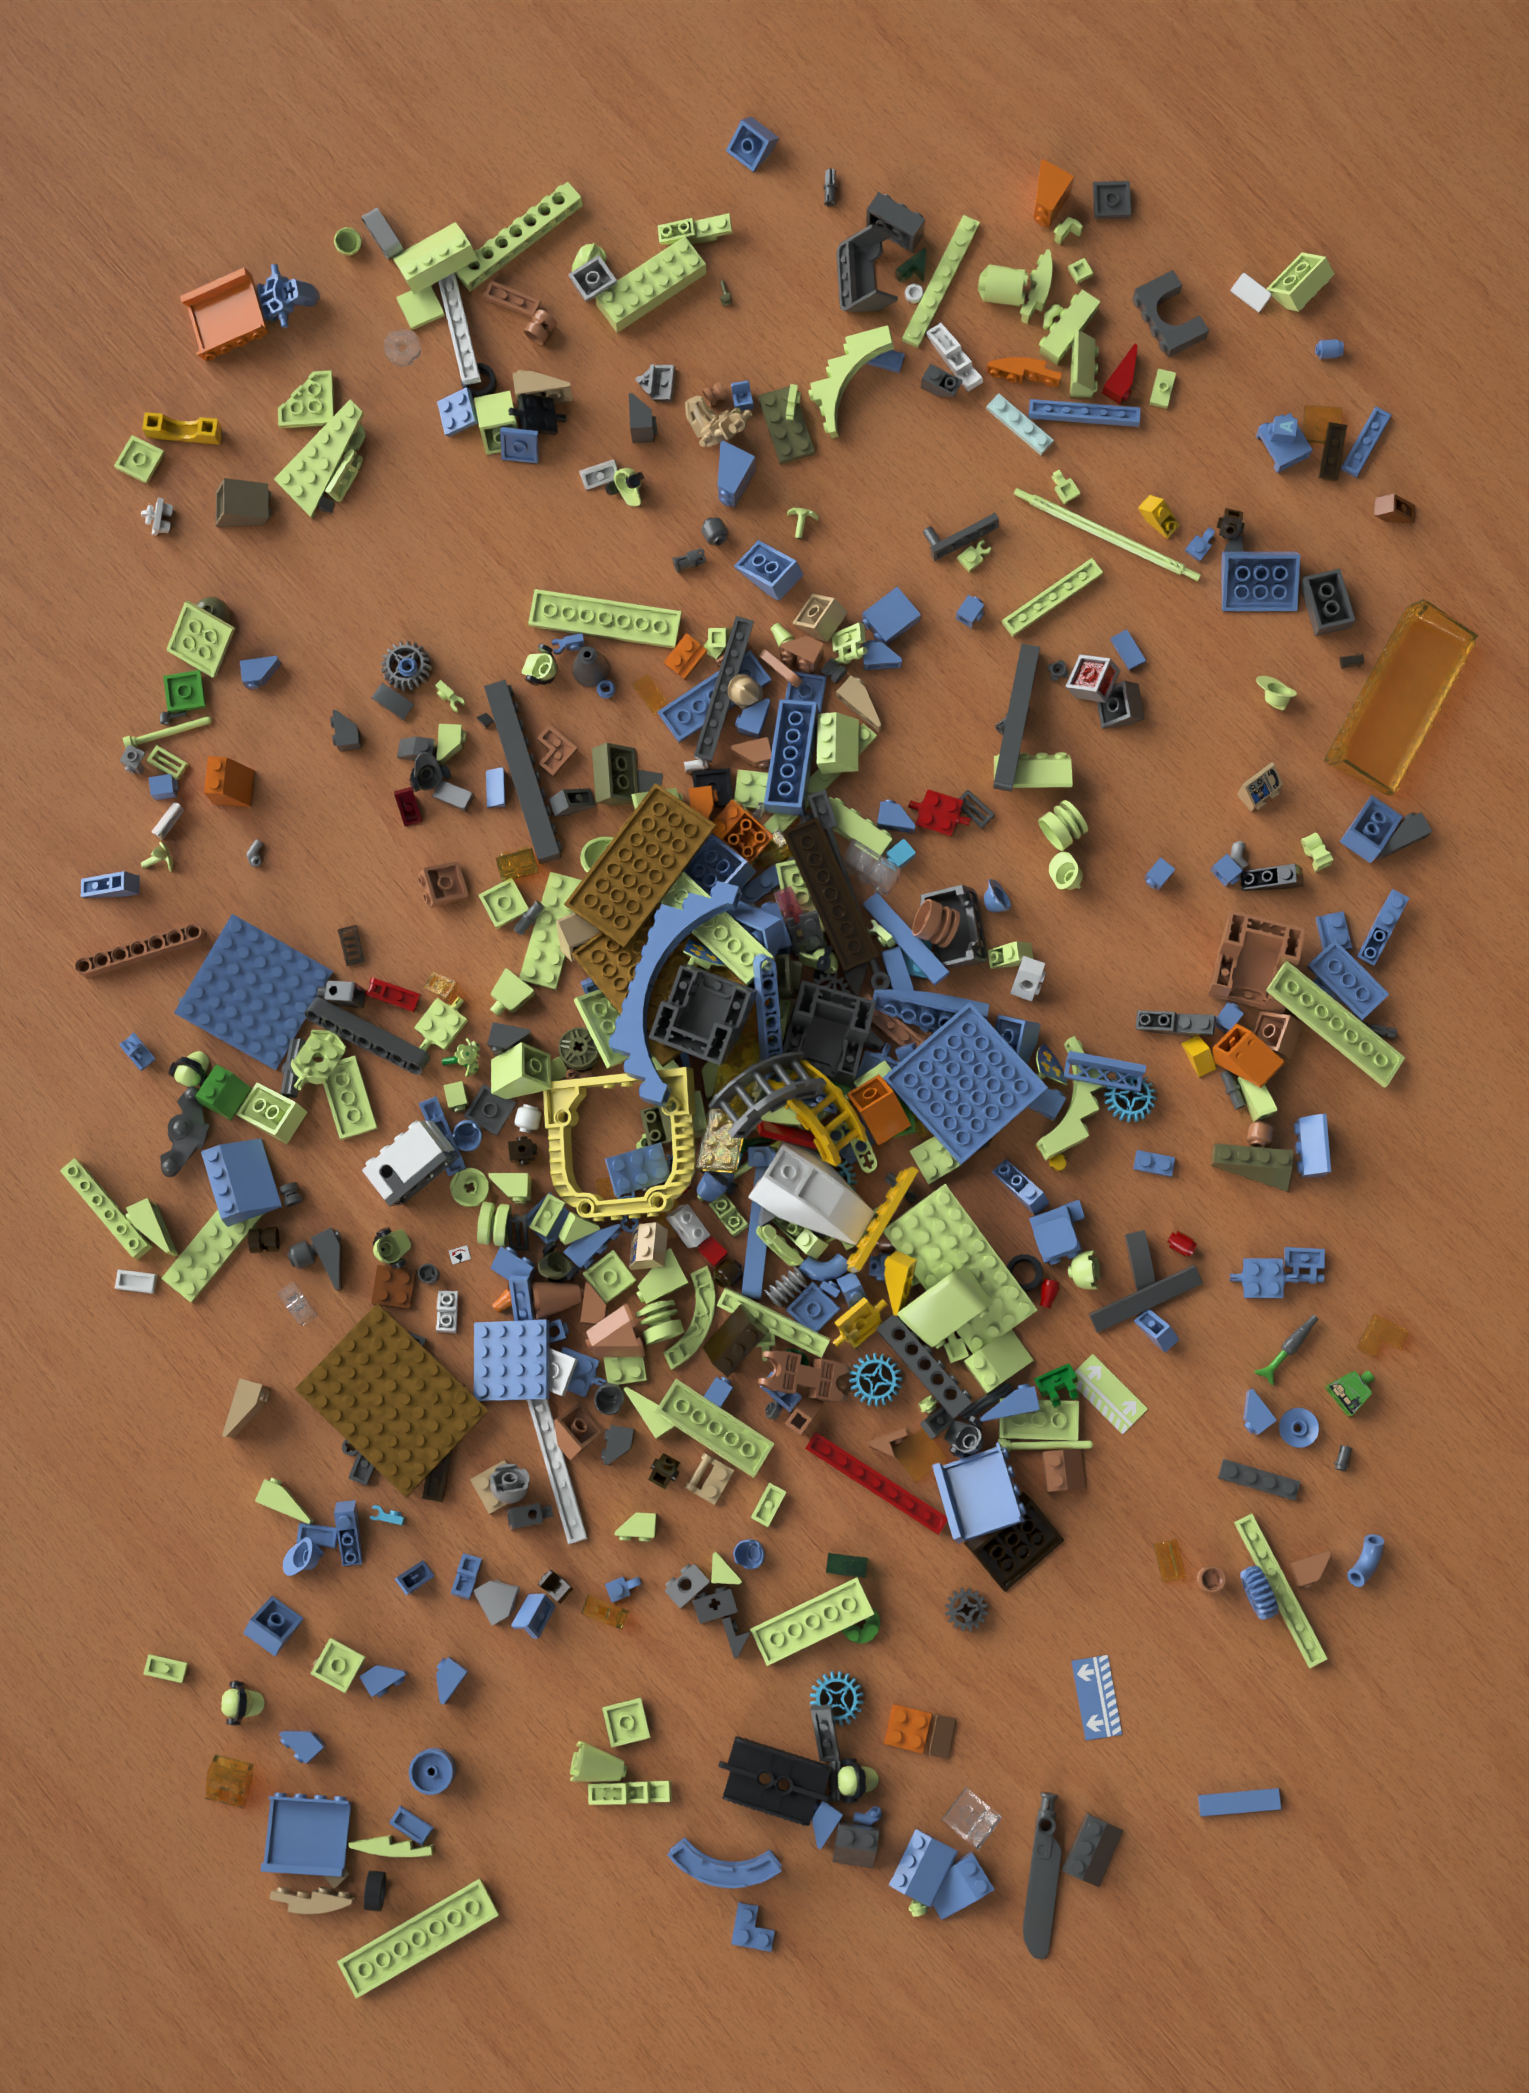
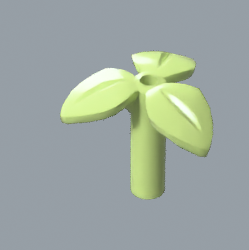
[787,508,819,539]
[141,841,174,872]

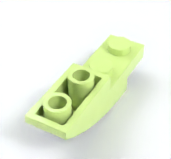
[658,213,733,245]
[1020,249,1052,324]

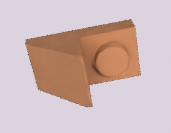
[868,1428,908,1458]

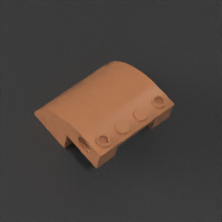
[1208,910,1306,1014]

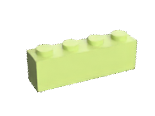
[1039,290,1100,365]
[829,796,893,861]

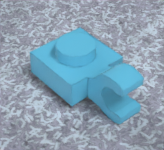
[370,1505,406,1525]

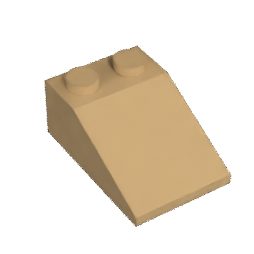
[512,370,573,407]
[222,1379,271,1439]

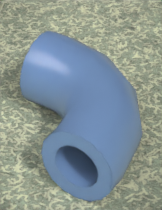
[798,1253,848,1282]
[1347,1534,1384,1587]

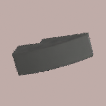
[1124,1230,1155,1291]

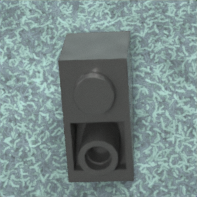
[921,363,963,397]
[330,710,362,751]
[601,1425,635,1466]

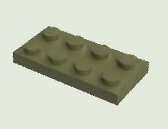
[758,386,815,464]

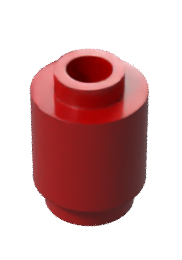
[1167,1231,1198,1257]

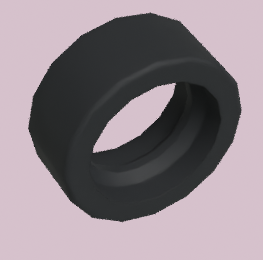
[461,363,497,400]
[1007,1254,1043,1292]
[364,1871,386,1911]

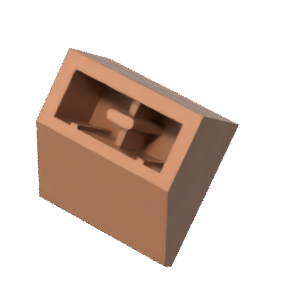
[780,636,824,674]

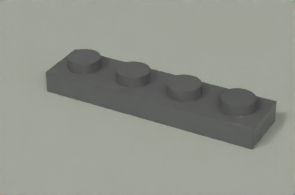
[1218,1459,1300,1501]

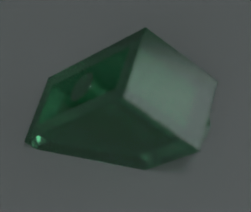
[826,1553,868,1578]

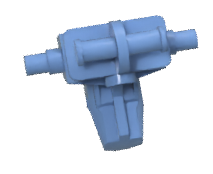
[257,264,320,328]

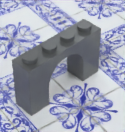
[1132,270,1209,357]

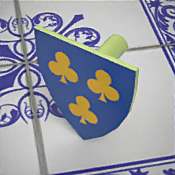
[683,938,726,970]
[1036,1044,1067,1085]

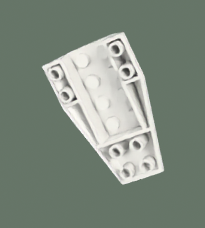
[748,1141,875,1245]

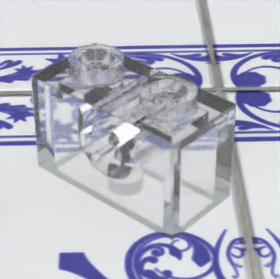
[277,1281,318,1326]

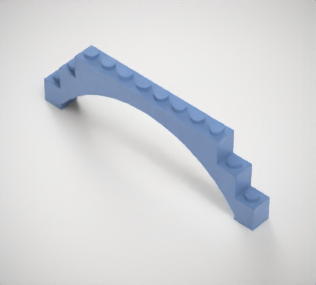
[609,881,742,1108]

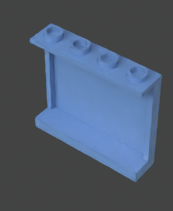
[932,1442,1026,1544]
[260,1793,352,1877]

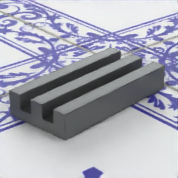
[959,789,995,829]
[507,1214,529,1250]

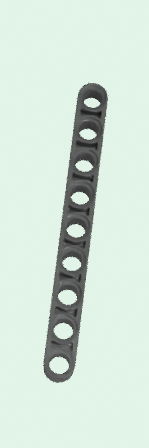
[993,643,1040,792]

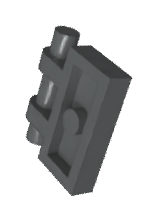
[786,910,825,955]

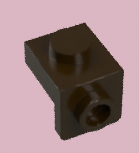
[538,1569,573,1604]

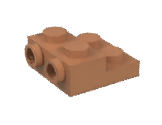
[418,861,469,908]

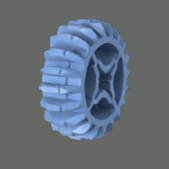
[1240,1565,1279,1620]

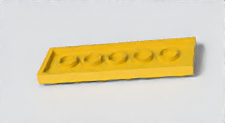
[846,1166,919,1273]

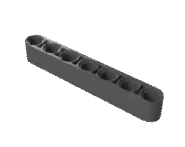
[304,997,430,1075]

